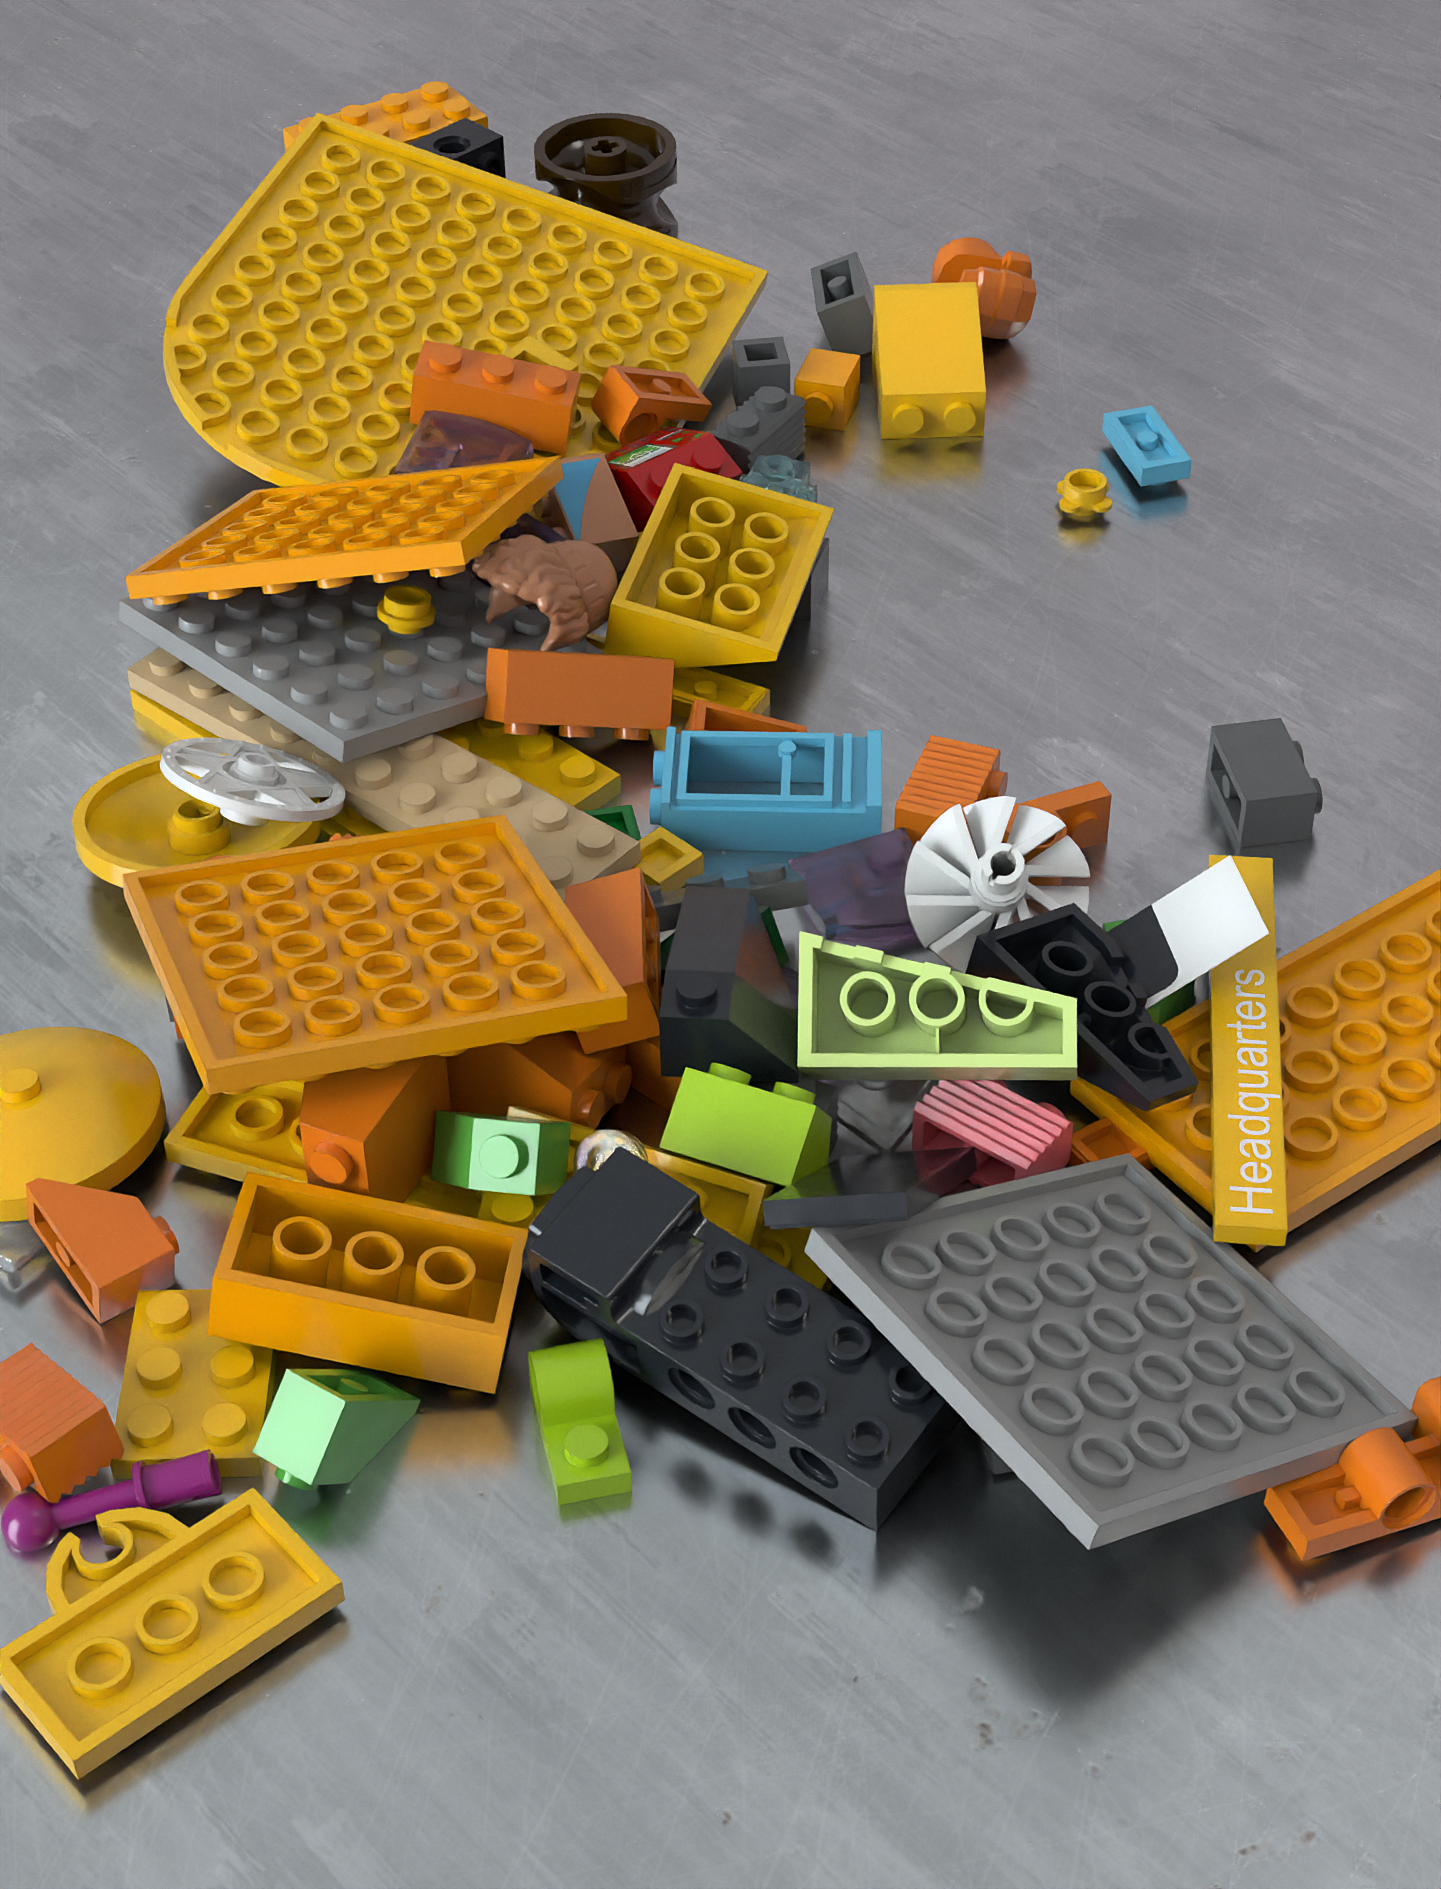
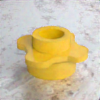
[1056,468,1112,516]

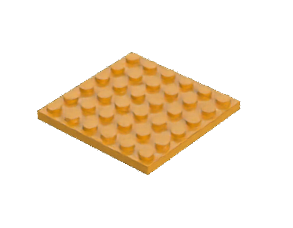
[125,456,564,605]
[122,814,627,1095]

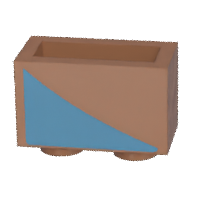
[533,452,639,573]

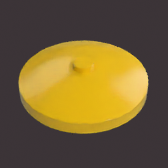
[72,753,322,888]
[0,1027,166,1222]

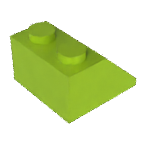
[659,1063,832,1193]

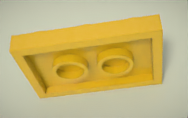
[110,1289,278,1479]

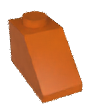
[26,1178,179,1324]

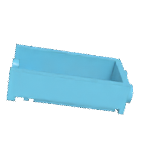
[650,727,882,853]

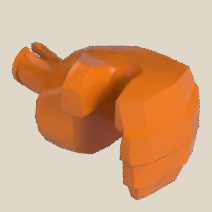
[931,237,1037,339]

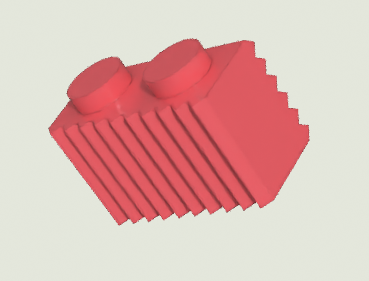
[912,1080,1073,1188]

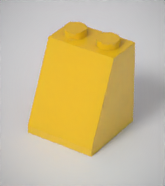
[872,282,986,439]

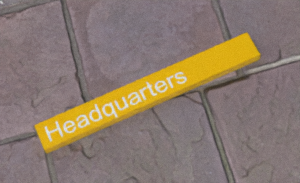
[1207,854,1288,1246]

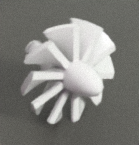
[904,796,1090,973]

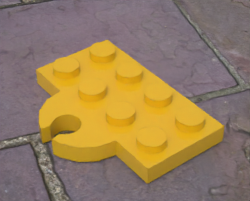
[0,1487,345,1780]

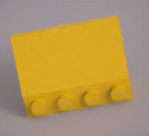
[603,463,834,669]

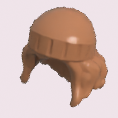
[472,535,618,651]

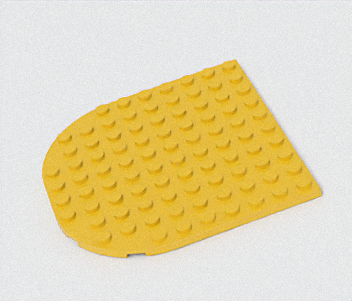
[163,112,768,543]

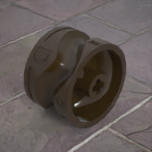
[534,113,679,239]

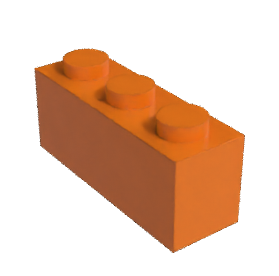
[409,340,581,455]
[484,648,674,740]
[565,867,662,1055]

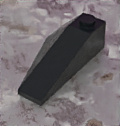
[659,886,799,1083]
[965,903,1199,1112]

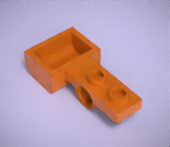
[1264,1376,1441,1561]

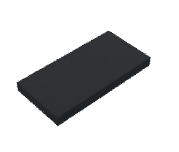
[762,1147,977,1229]

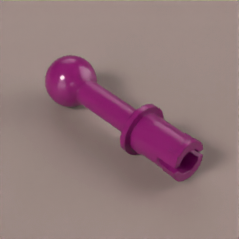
[1,1449,222,1551]

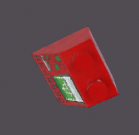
[604,426,743,532]

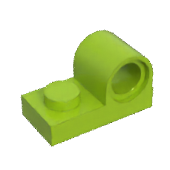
[528,1338,632,1505]

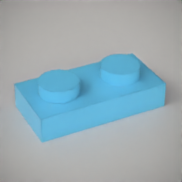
[1102,405,1192,486]

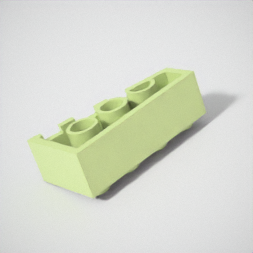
[797,931,1077,1080]

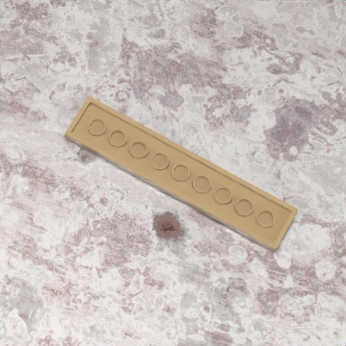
[127,647,641,902]

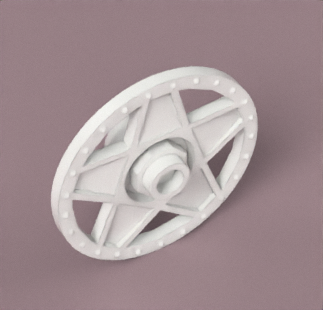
[160,737,346,826]

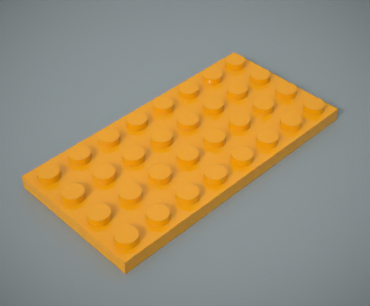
[1070,869,1441,1252]

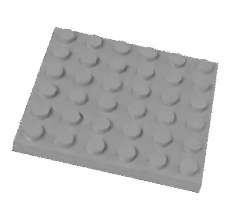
[119,569,604,763]
[804,1153,1419,1550]

